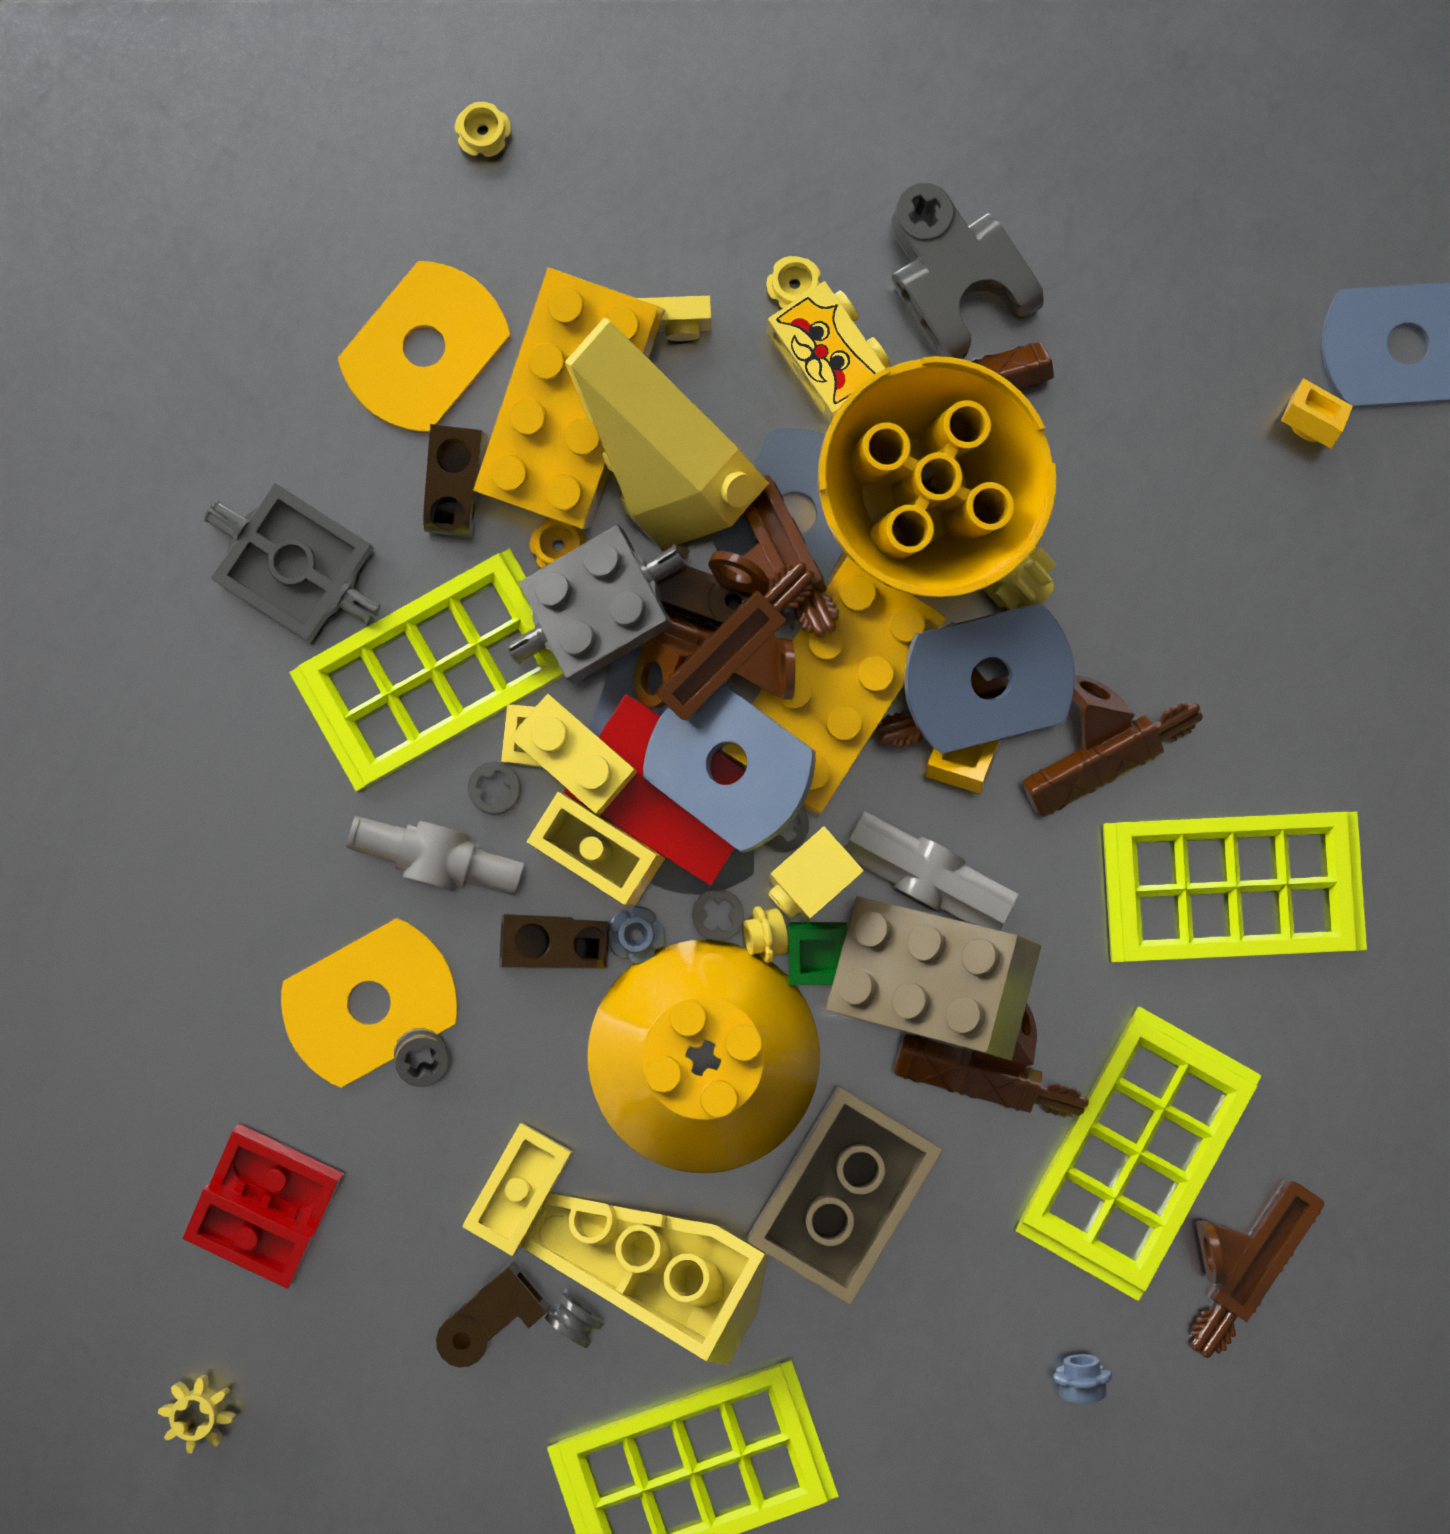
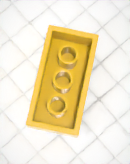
[473,267,665,529]
[722,556,947,818]

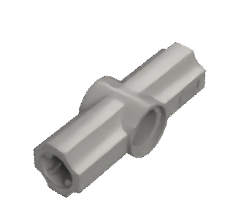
[844,811,1019,931]

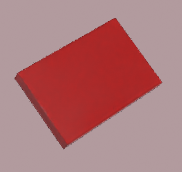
[563,694,746,886]

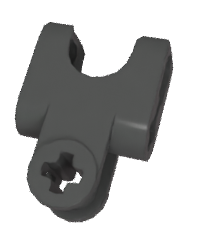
[891,183,1044,359]

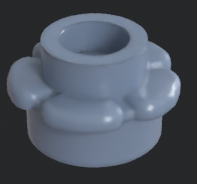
[609,906,665,964]
[1053,1354,1112,1403]

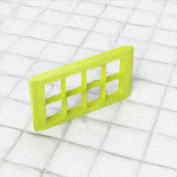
[289,548,565,792]
[1102,812,1367,963]
[1015,1006,1262,1301]
[547,1360,839,1534]

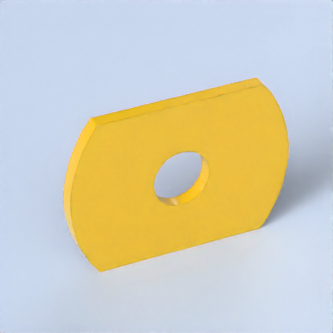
[338,261,511,434]
[281,918,458,1088]

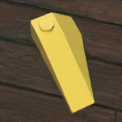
[565,318,769,550]
[521,1193,768,1365]

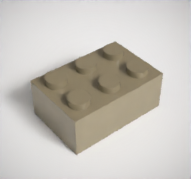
[826,896,1042,1061]
[747,1086,943,1305]

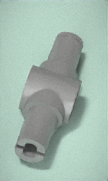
[346,816,524,896]

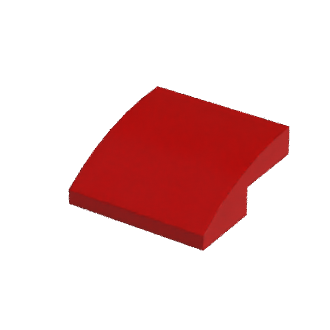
[182,1124,344,1289]

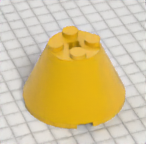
[818,356,1057,597]
[588,940,820,1173]

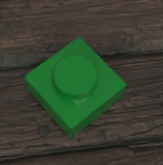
[788,922,847,985]

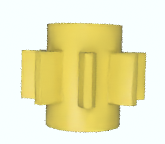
[983,545,1056,610]
[158,1375,237,1453]

